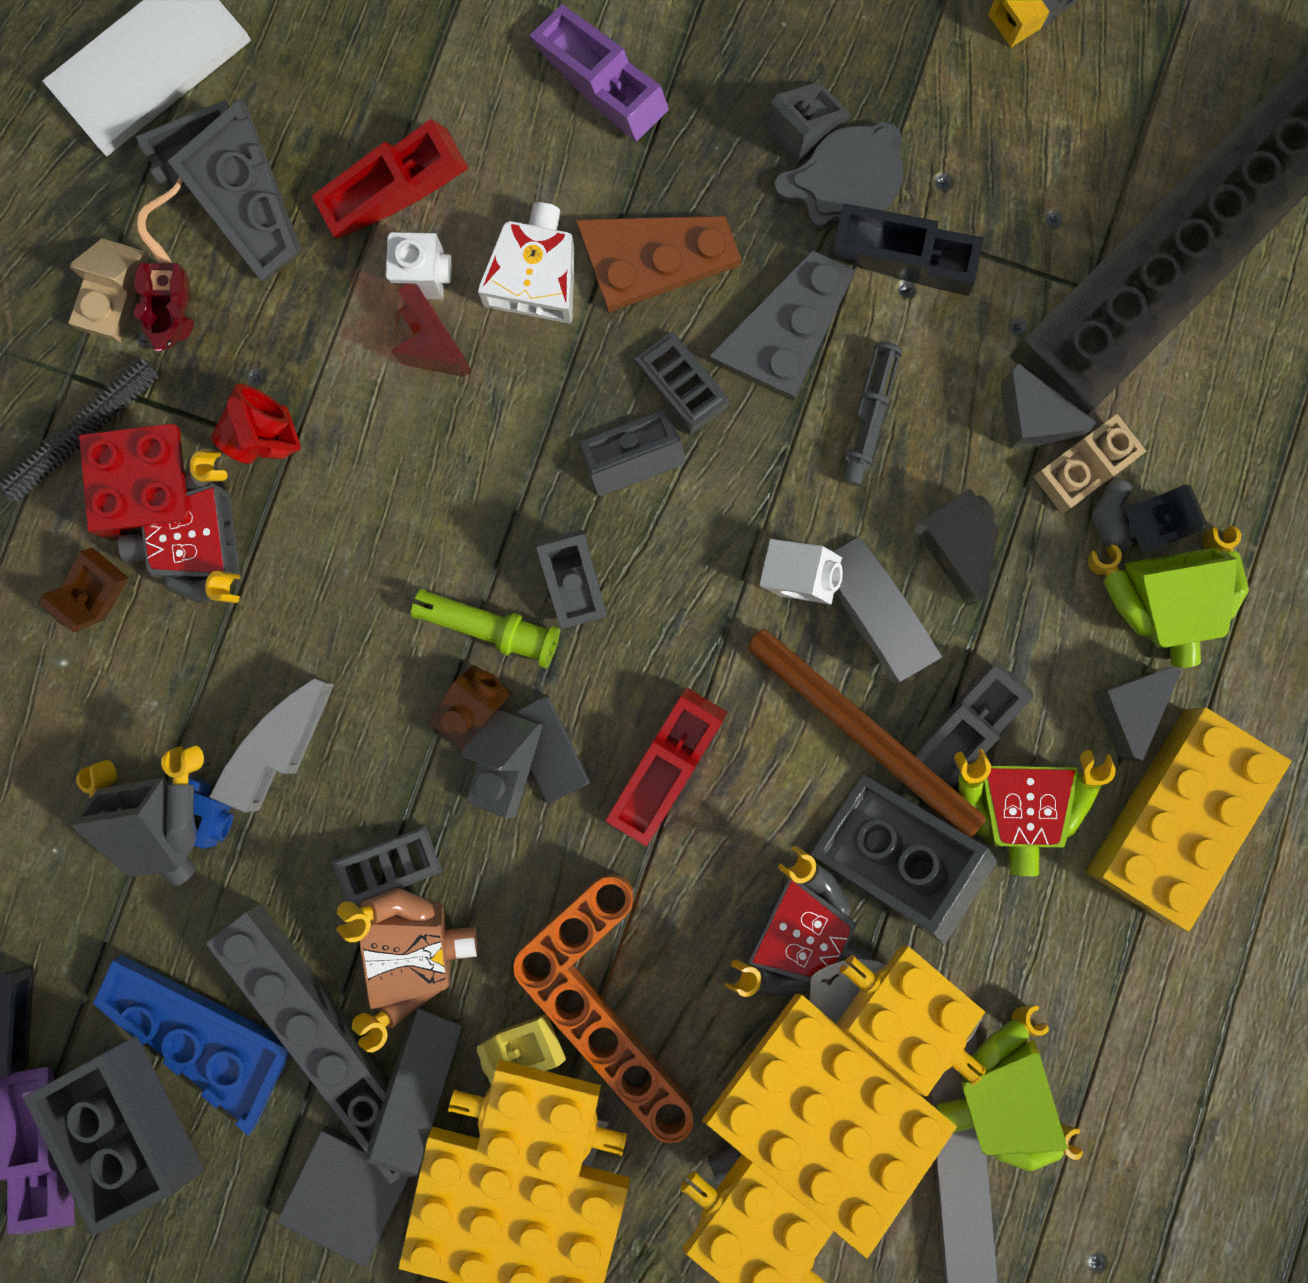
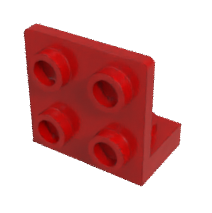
[79,424,189,541]

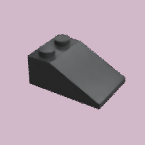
[810,774,997,945]

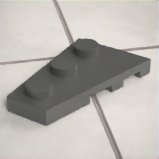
[708,251,856,401]

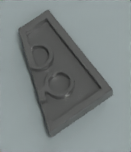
[168,100,302,281]

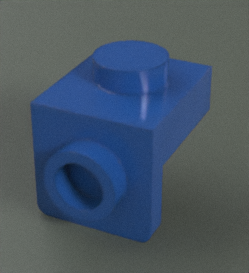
[168,776,234,849]

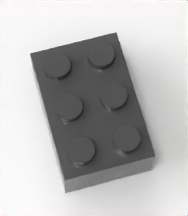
[23,1036,205,1236]

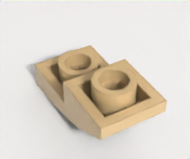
[1033,414,1147,514]

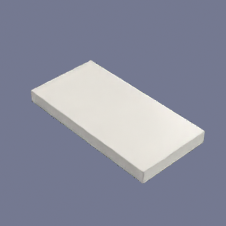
[42,0,251,156]

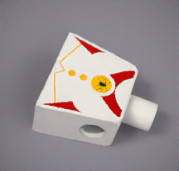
[478,202,575,324]

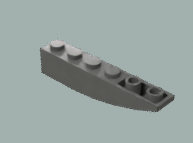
[206,904,425,1185]

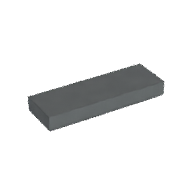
[364,1009,462,1177]

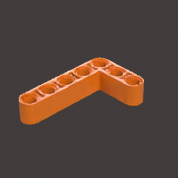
[513,873,693,1144]

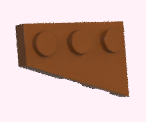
[576,216,742,313]

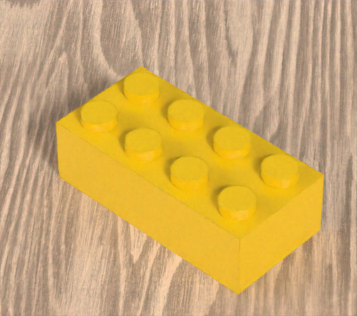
[1085,707,1292,932]

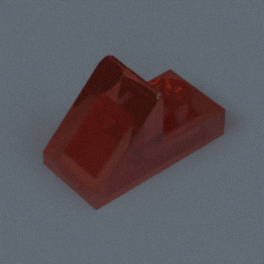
[391,283,472,377]

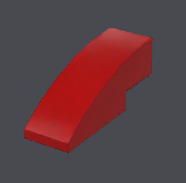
[311,119,469,238]
[605,687,728,847]

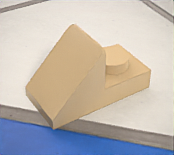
[68,238,150,342]

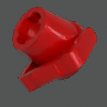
[211,384,301,464]

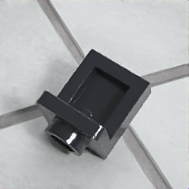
[1124,484,1207,554]

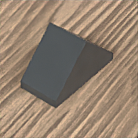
[766,82,851,165]
[1001,363,1096,449]
[1093,666,1182,761]

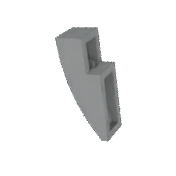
[833,537,942,684]
[210,678,334,813]

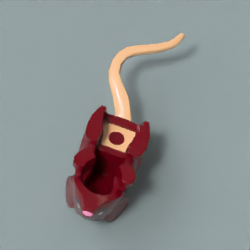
[133,177,194,352]

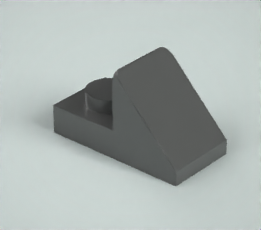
[535,530,607,629]
[461,710,543,818]

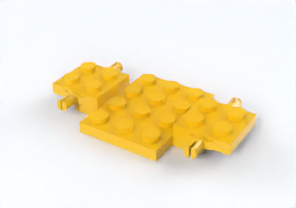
[680,945,986,1283]
[399,1059,630,1283]

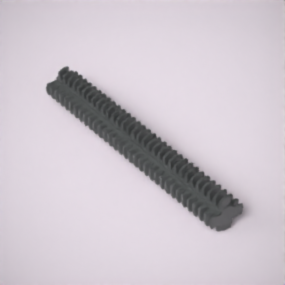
[0,357,159,502]

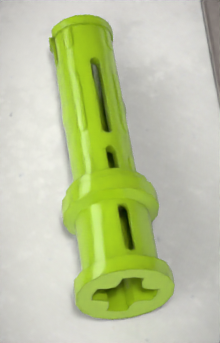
[411,588,560,669]

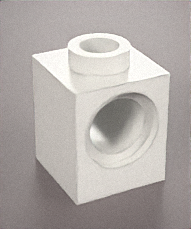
[759,539,843,604]

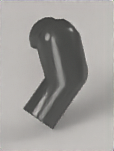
[1091,477,1133,551]

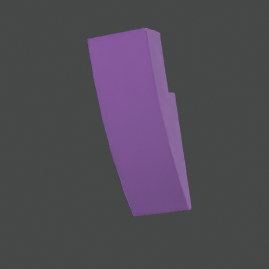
[529,4,669,142]
[0,1067,75,1235]

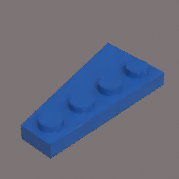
[93,955,290,1136]

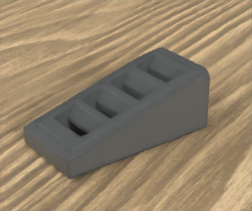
[634,331,730,436]
[332,826,443,906]

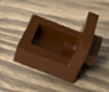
[39,547,129,632]
[428,665,511,749]

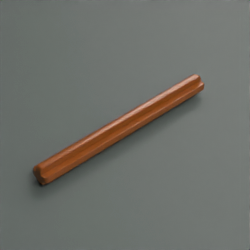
[748,629,986,837]

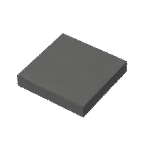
[276,1126,410,1267]

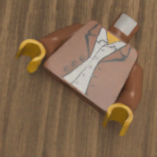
[336,888,477,1052]

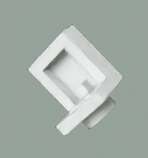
[386,232,452,299]

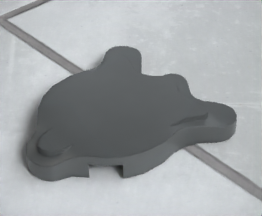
[774,122,903,229]

